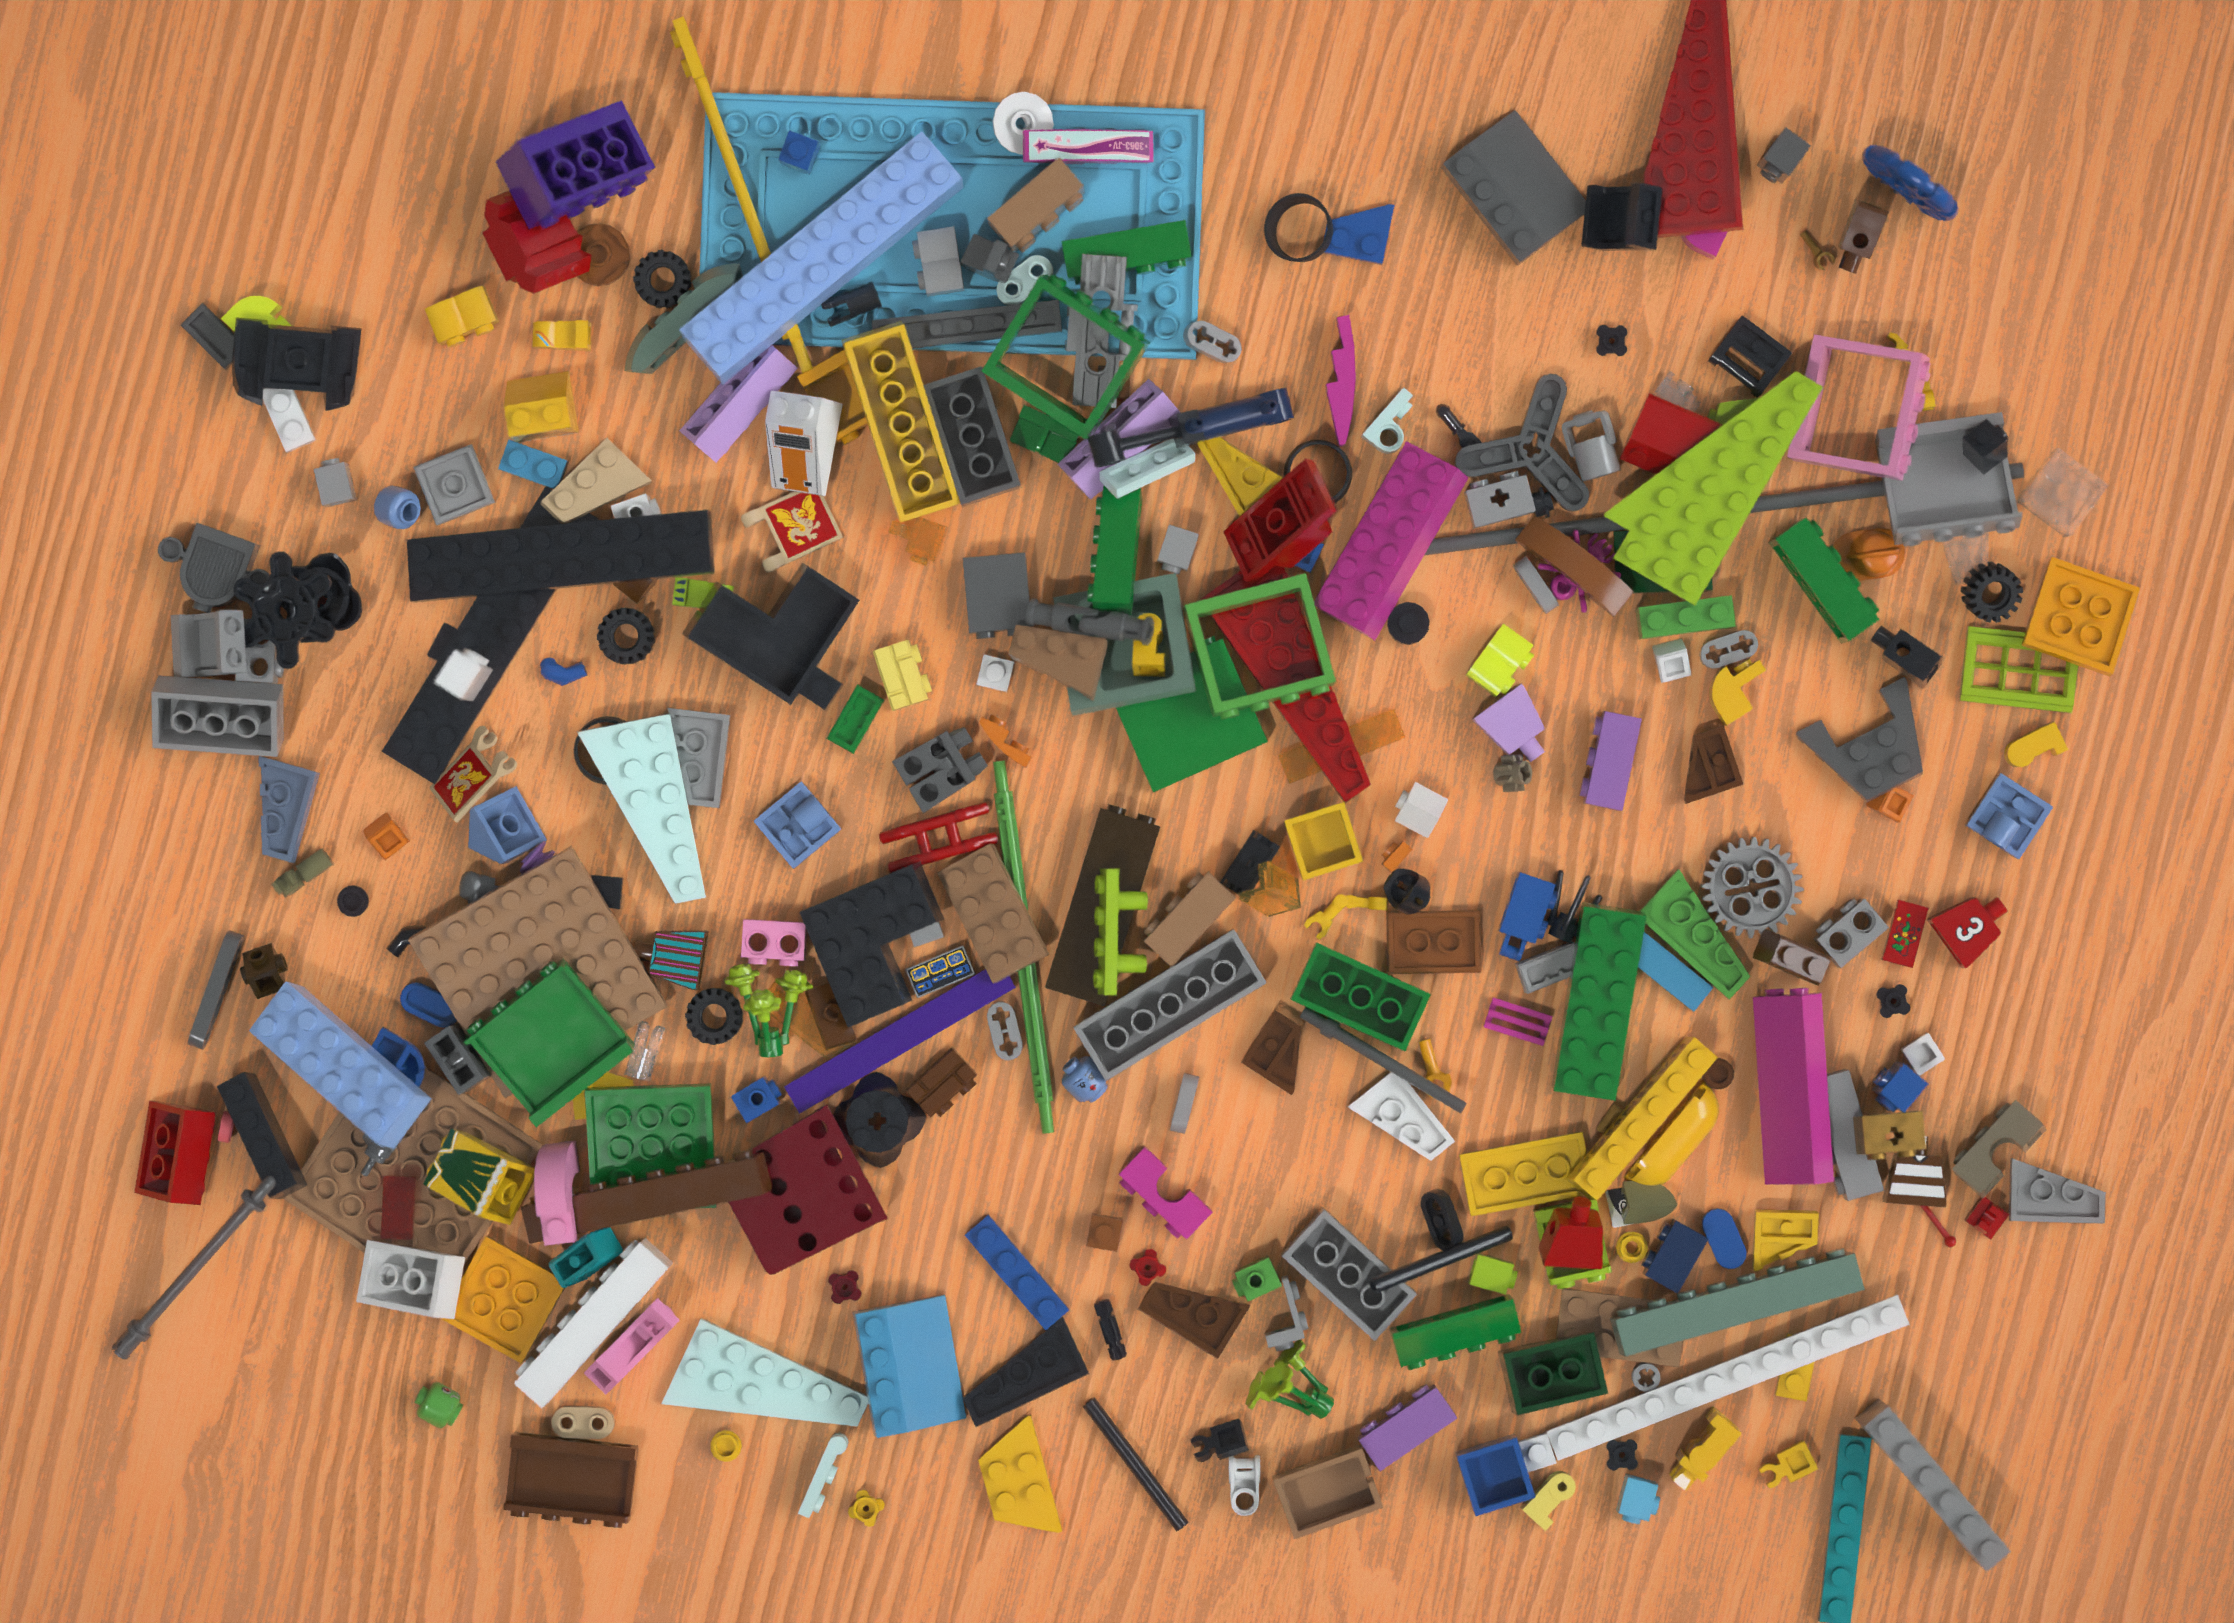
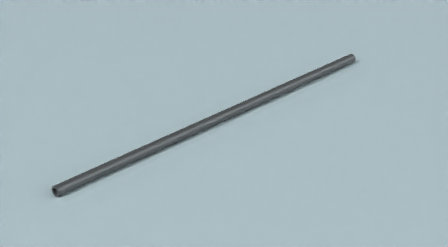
[1424,462,2024,556]

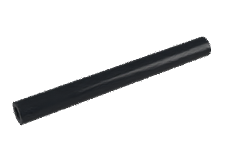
[1369,1226,1513,1294]
[1082,1397,1189,1532]

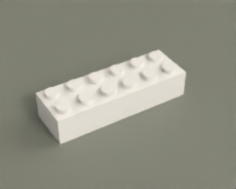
[514,1238,673,1408]

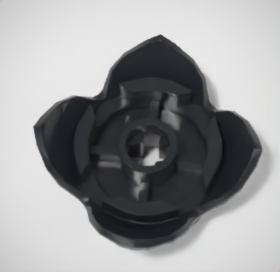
[281,553,362,643]
[833,1072,926,1168]

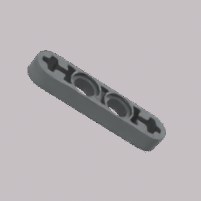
[188,930,244,1050]

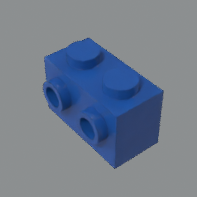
[1872,1061,1928,1113]

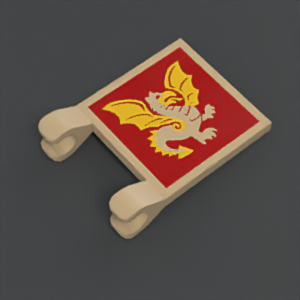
[741,491,843,573]
[429,726,517,822]

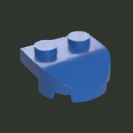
[372,1027,425,1087]

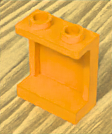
[797,350,868,445]

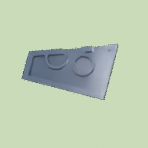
[258,756,320,863]

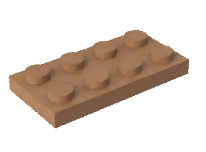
[937,843,1050,984]
[1556,1288,1683,1367]

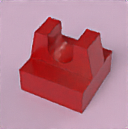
[1964,1197,2009,1240]

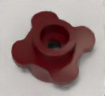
[828,1270,862,1304]

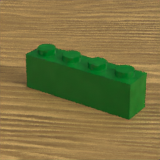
[1062,220,1192,285]
[1087,486,1143,616]

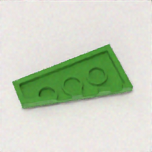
[1640,869,1751,1000]

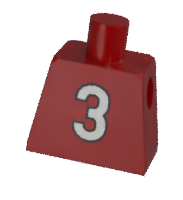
[1927,897,2008,969]

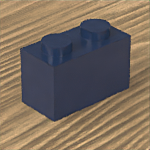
[1641,1219,1709,1294]

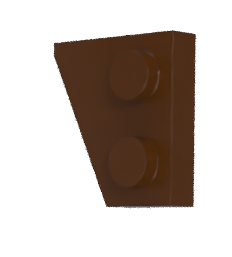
[1684,725,1744,804]

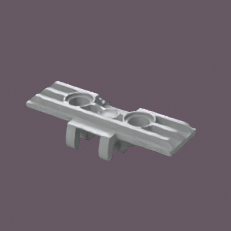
[1064,254,1138,408]

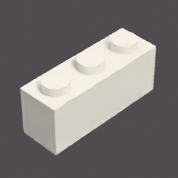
[435,648,493,701]

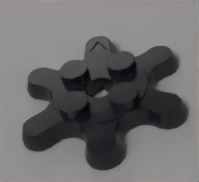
[233,551,336,669]

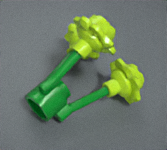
[724,963,813,1057]

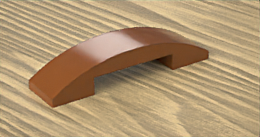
[1515,515,1633,617]

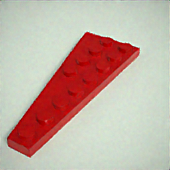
[1199,566,1371,803]

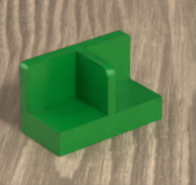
[1010,405,1080,463]

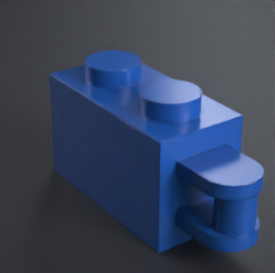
[1498,872,1558,962]

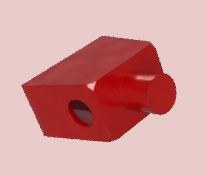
[1538,1197,1603,1269]

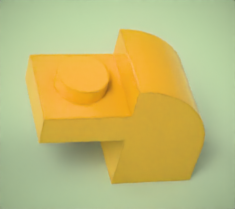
[1709,659,1766,726]

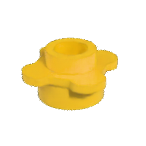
[848,1490,885,1527]

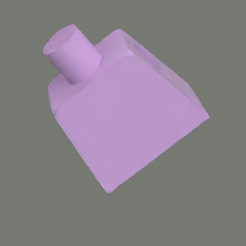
[1472,684,1545,762]

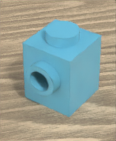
[1616,1473,1660,1524]

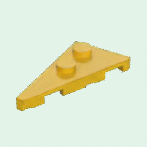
[1197,437,1282,516]

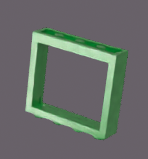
[981,273,1151,440]

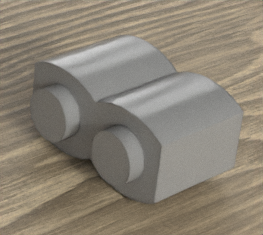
[912,226,965,297]

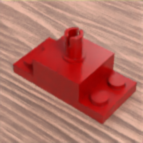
[1223,458,1337,584]

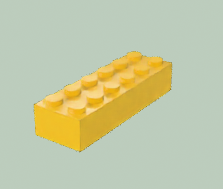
[841,321,960,523]

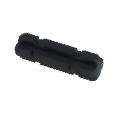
[1094,1299,1127,1361]

